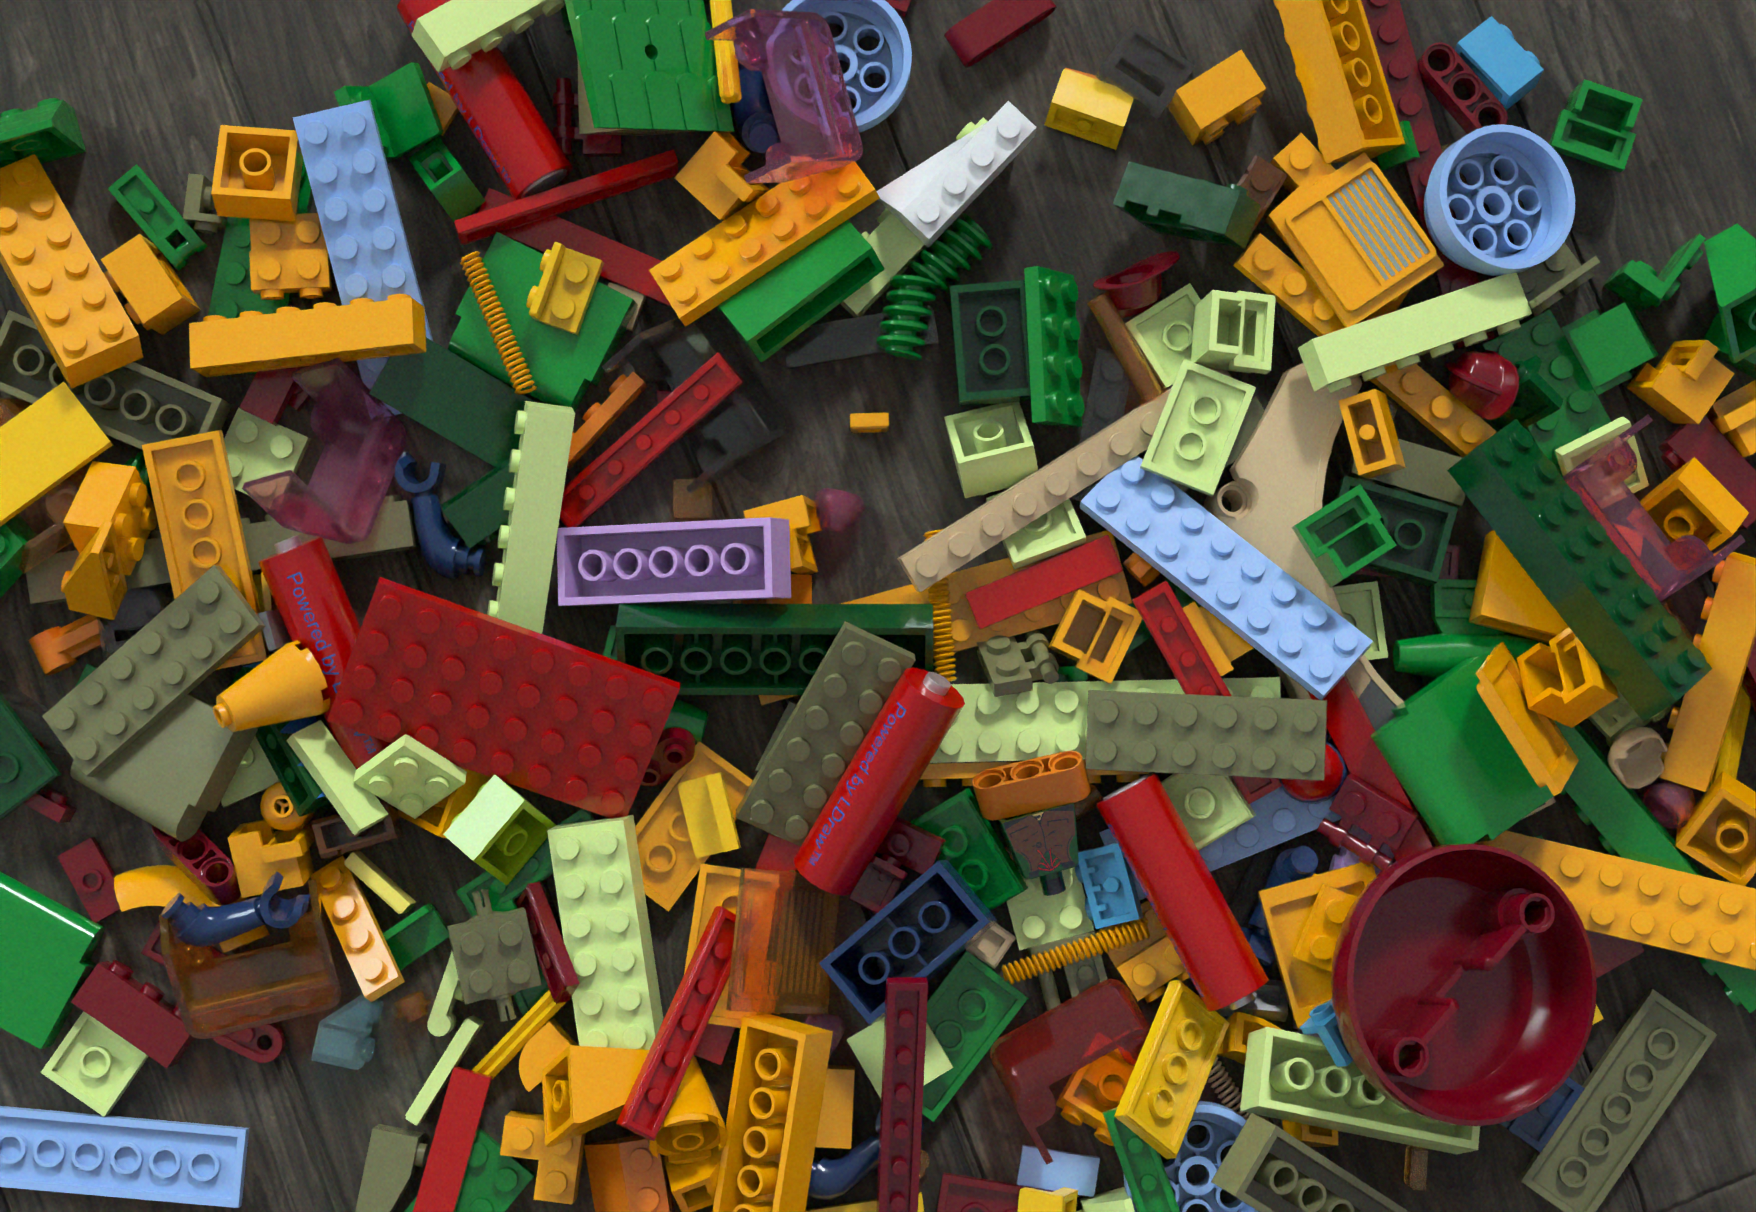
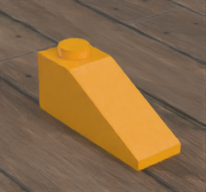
[61,520,128,620]

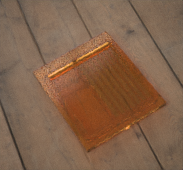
[726,868,839,1015]

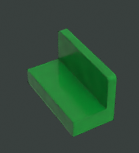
[383,903,449,971]

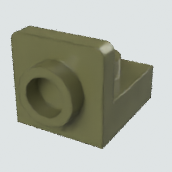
[183,173,227,234]

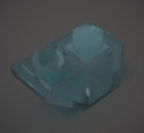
[311,994,384,1070]

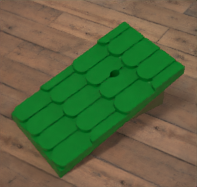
[565,0,734,136]

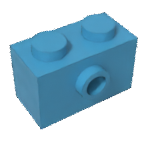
[1455,16,1544,110]

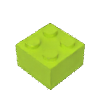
[443,774,557,885]

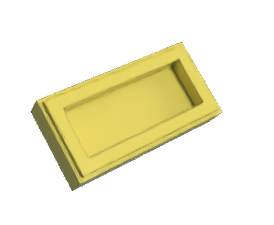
[344,851,416,914]

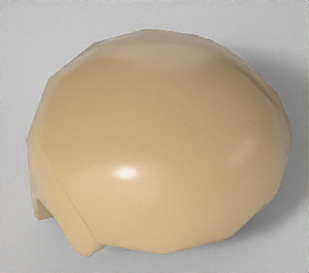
[1607,727,1668,789]

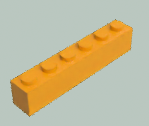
[189,294,426,377]
[1659,551,1756,792]

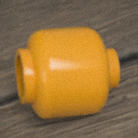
[260,782,314,831]

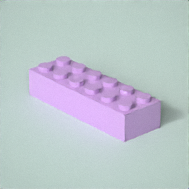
[557,517,791,606]

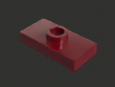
[876,816,946,874]
[57,837,121,923]

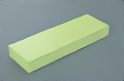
[287,720,388,836]
[405,1015,484,1126]

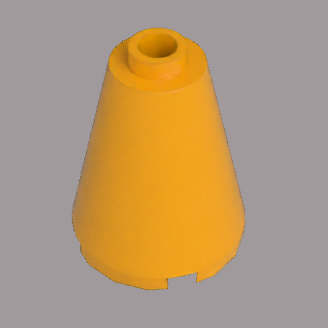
[213,640,330,732]
[648,1055,728,1164]

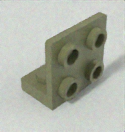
[1517,242,1600,316]

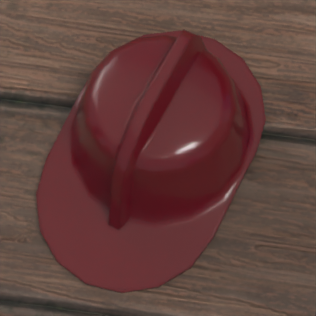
[1093,251,1180,318]
[1444,350,1519,420]

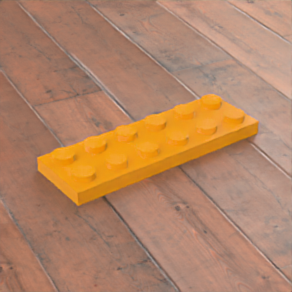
[649,143,880,327]
[142,430,270,670]

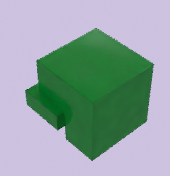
[1549,79,1643,173]
[1561,301,1659,396]
[1292,484,1397,588]

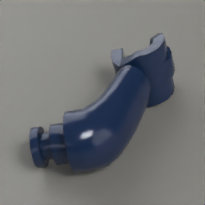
[731,23,783,153]
[395,452,487,580]
[1241,846,1318,975]
[161,872,311,947]
[808,1109,924,1200]

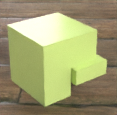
[1191,290,1276,374]

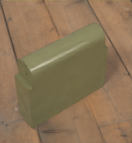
[70,692,258,842]

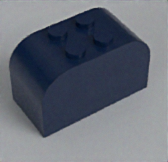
[819,860,997,1025]

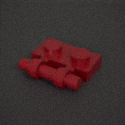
[552,78,623,157]
[1317,773,1419,871]

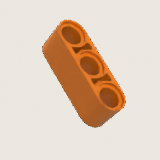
[972,751,1091,821]

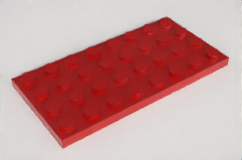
[327,577,680,818]

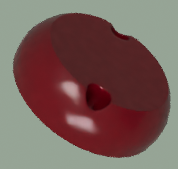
[1331,844,1597,1126]

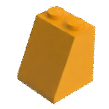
[542,1045,649,1147]

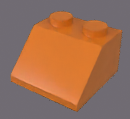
[584,1135,674,1212]

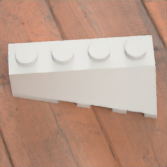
[876,101,1037,248]

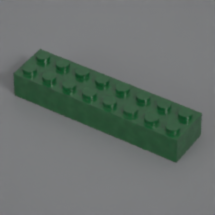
[1447,419,1712,722]
[616,603,933,695]

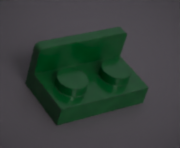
[1474,355,1563,432]

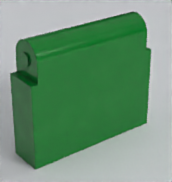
[716,220,885,363]
[448,232,638,412]
[1370,656,1565,845]
[0,871,105,1049]

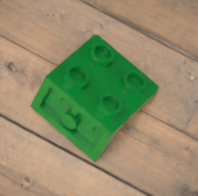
[334,62,443,163]
[1603,234,1706,312]

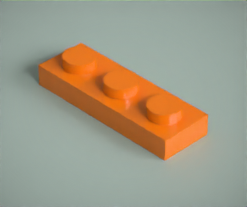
[567,371,648,470]

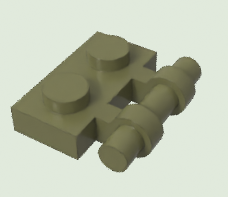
[976,629,1059,697]

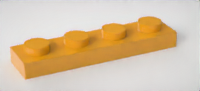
[310,855,405,1002]

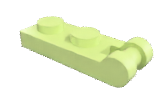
[427,952,463,1037]

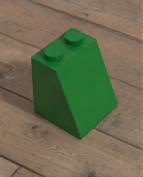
[1704,224,1756,364]

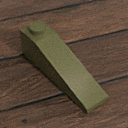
[355,1124,428,1212]

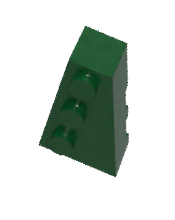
[1113,161,1261,249]

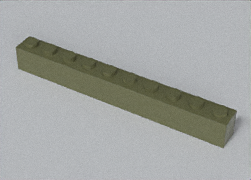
[26,495,420,606]

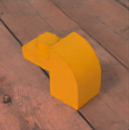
[519,1018,579,1093]

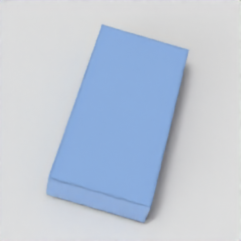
[1017,1145,1100,1197]

